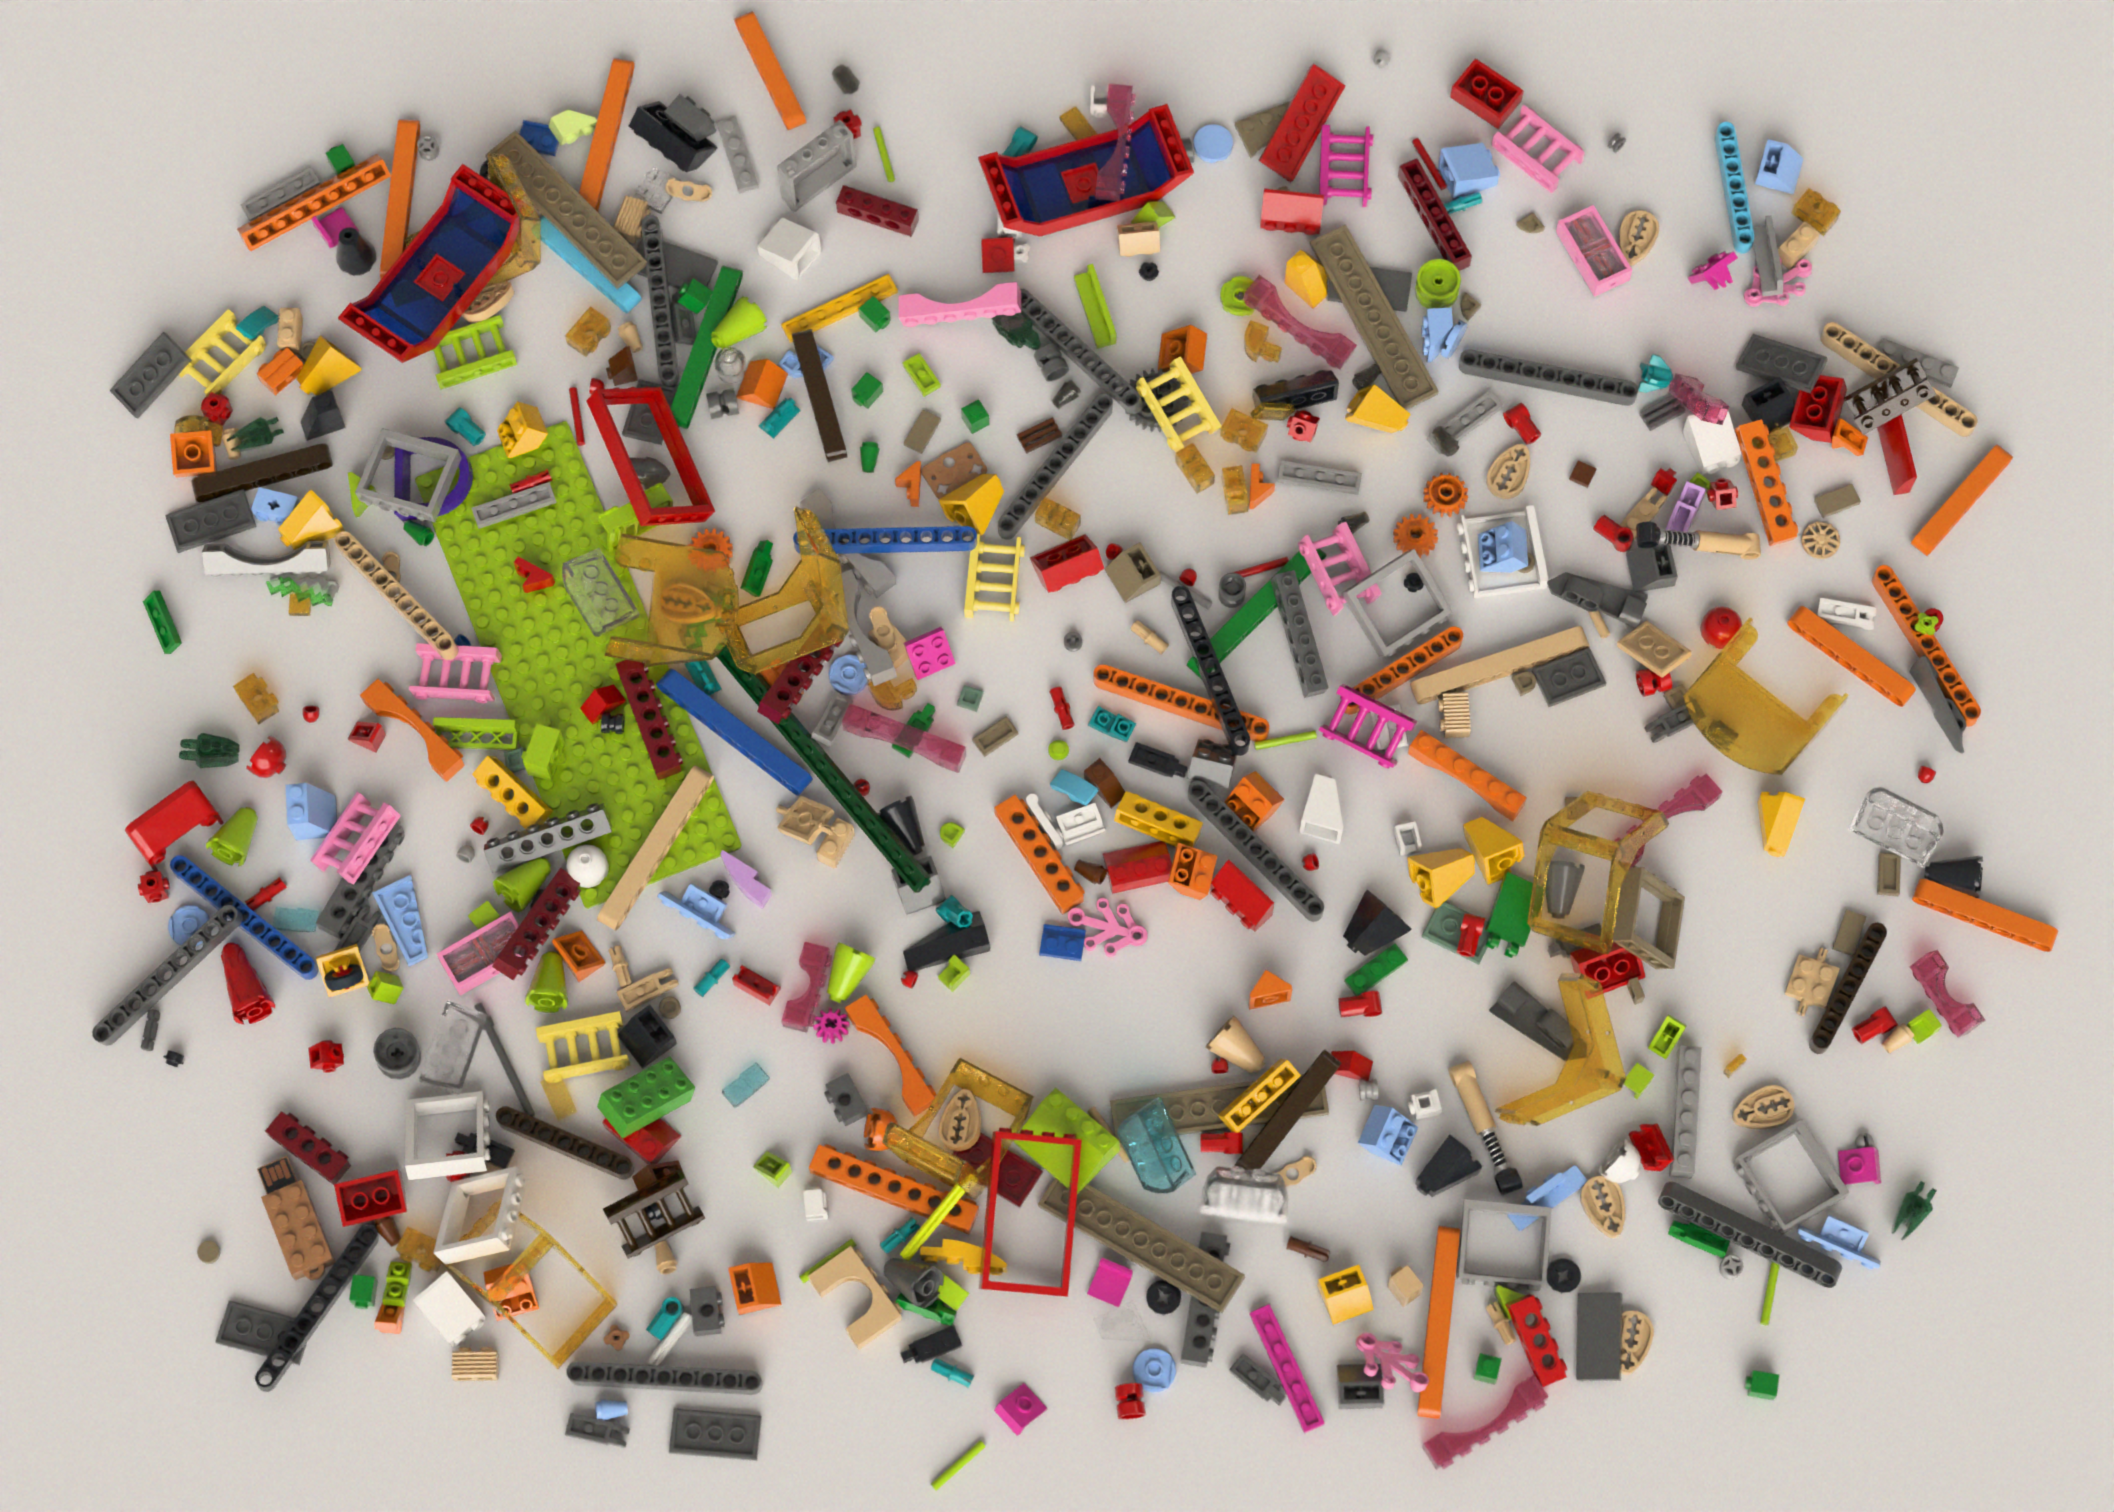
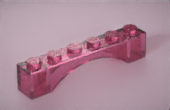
[1096,84,1136,201]
[1243,275,1357,370]
[842,704,967,773]
[1608,773,1723,870]
[1422,1375,1549,1470]

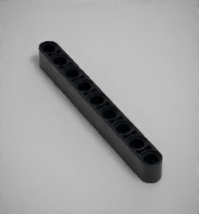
[1171,586,1250,756]
[255,1224,379,1392]

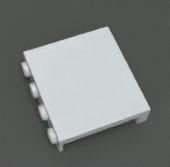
[1457,505,1549,598]

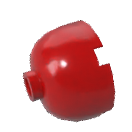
[1700,606,1743,649]
[246,736,287,778]

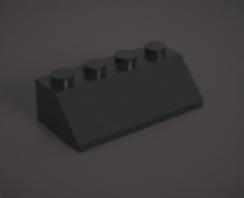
[628,101,717,172]
[1252,370,1339,419]

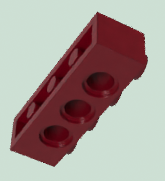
[836,185,919,237]
[265,1111,351,1185]

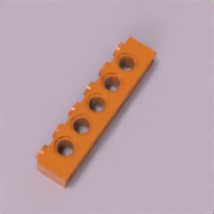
[1735,419,1798,546]
[994,794,1085,915]

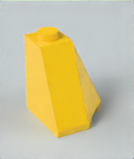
[1285,249,1327,309]
[296,335,362,396]
[1345,384,1411,433]
[938,474,1004,535]
[278,490,345,550]
[1757,792,1805,857]
[1463,817,1524,885]
[1407,848,1475,908]

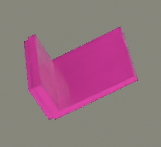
[311,207,359,248]
[1838,1147,1881,1185]
[1087,1258,1133,1308]
[994,1383,1047,1435]

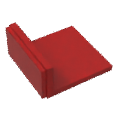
[981,237,1015,273]

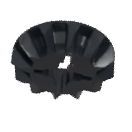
[1546,1258,1581,1294]
[1146,1280,1181,1315]

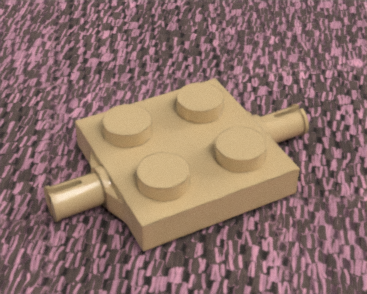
[776,796,835,845]
[1785,948,1840,1016]

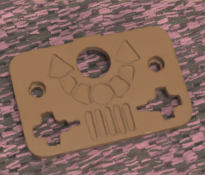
[921,442,987,499]

